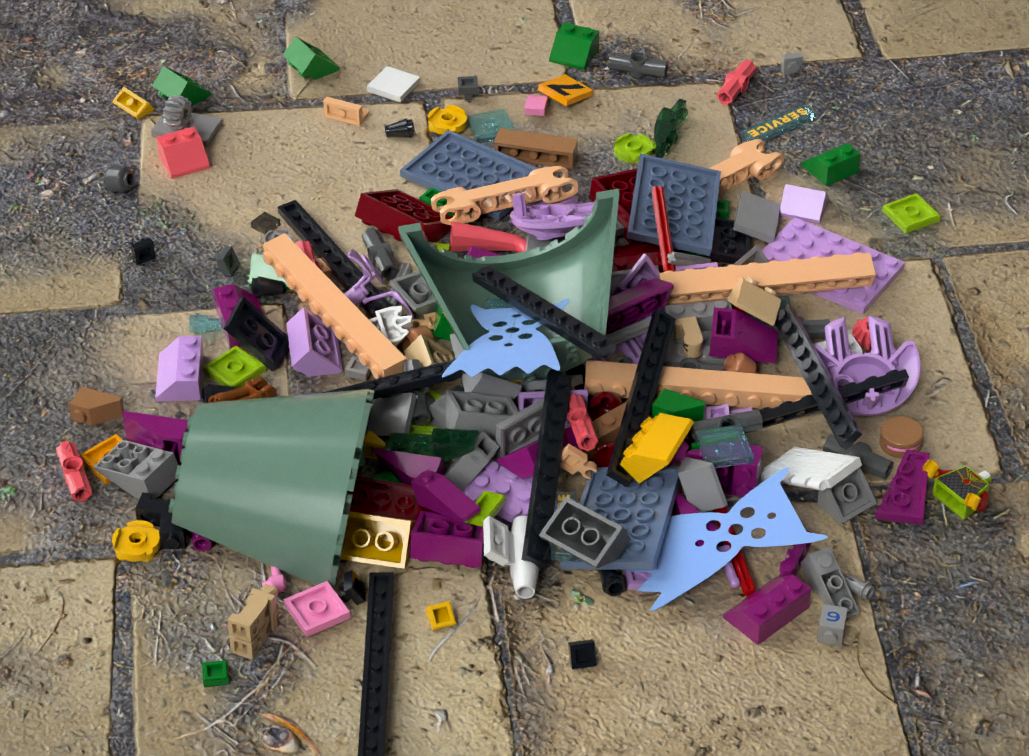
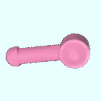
[262,566,287,593]

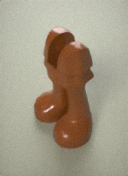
[208,377,276,402]

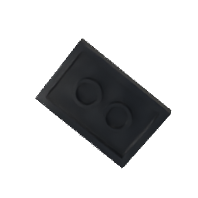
[706,217,750,264]
[223,297,289,371]

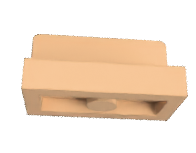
[323,97,369,126]

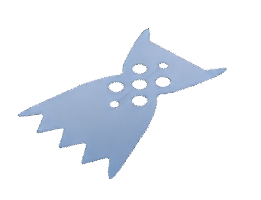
[442,298,570,378]
[629,467,828,611]

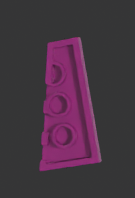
[875,450,930,525]

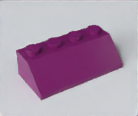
[606,278,674,335]

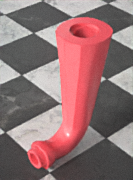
[450,221,526,253]

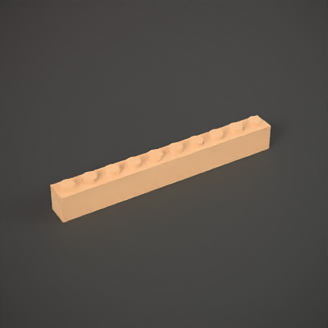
[262,233,406,379]
[658,252,876,306]
[584,360,812,409]

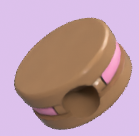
[879,416,924,458]

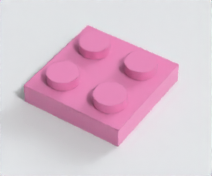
[284,581,350,637]

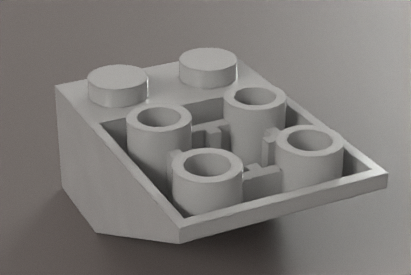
[93,440,178,499]

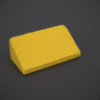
[112,87,155,119]

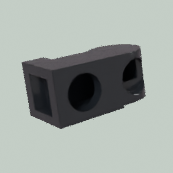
[135,492,171,527]

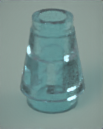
[189,313,221,334]

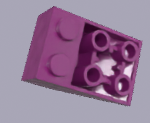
[709,307,778,363]
[122,411,189,465]
[688,443,763,497]

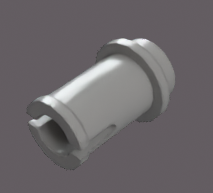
[845,573,875,600]

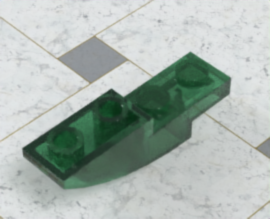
[653,99,688,158]
[385,428,479,461]

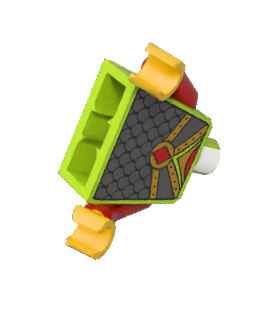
[922,459,992,520]

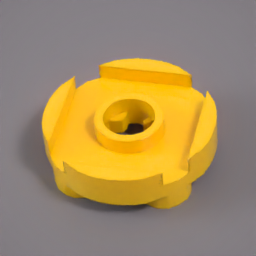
[428,105,467,135]
[112,520,161,562]

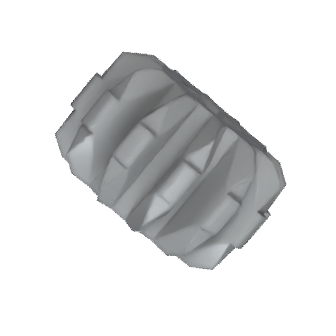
[162,95,193,130]

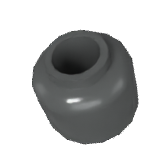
[104,166,135,192]

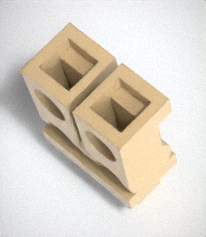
[228,584,280,660]

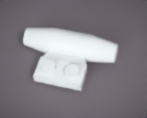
[483,516,539,599]

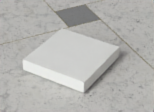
[367,66,420,103]

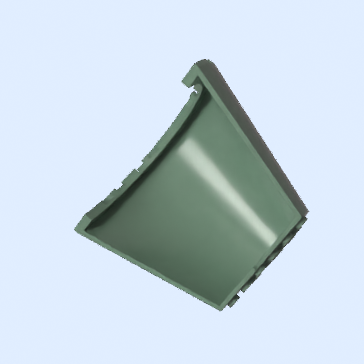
[398,189,619,382]
[168,389,375,589]

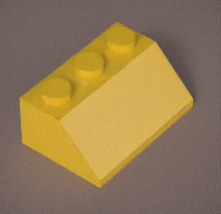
[620,413,694,484]
[340,511,416,569]

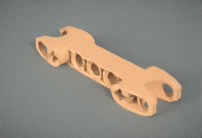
[709,139,784,194]
[431,166,578,225]

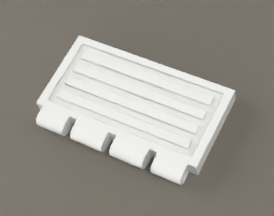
[761,447,862,491]

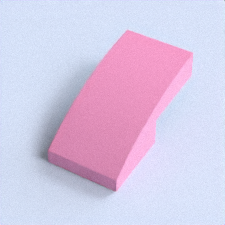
[525,95,549,116]

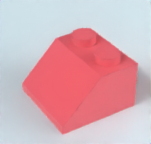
[156,127,210,178]

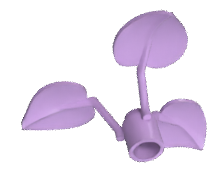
[344,249,415,320]

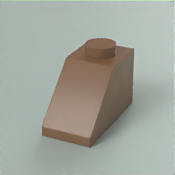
[69,386,124,426]

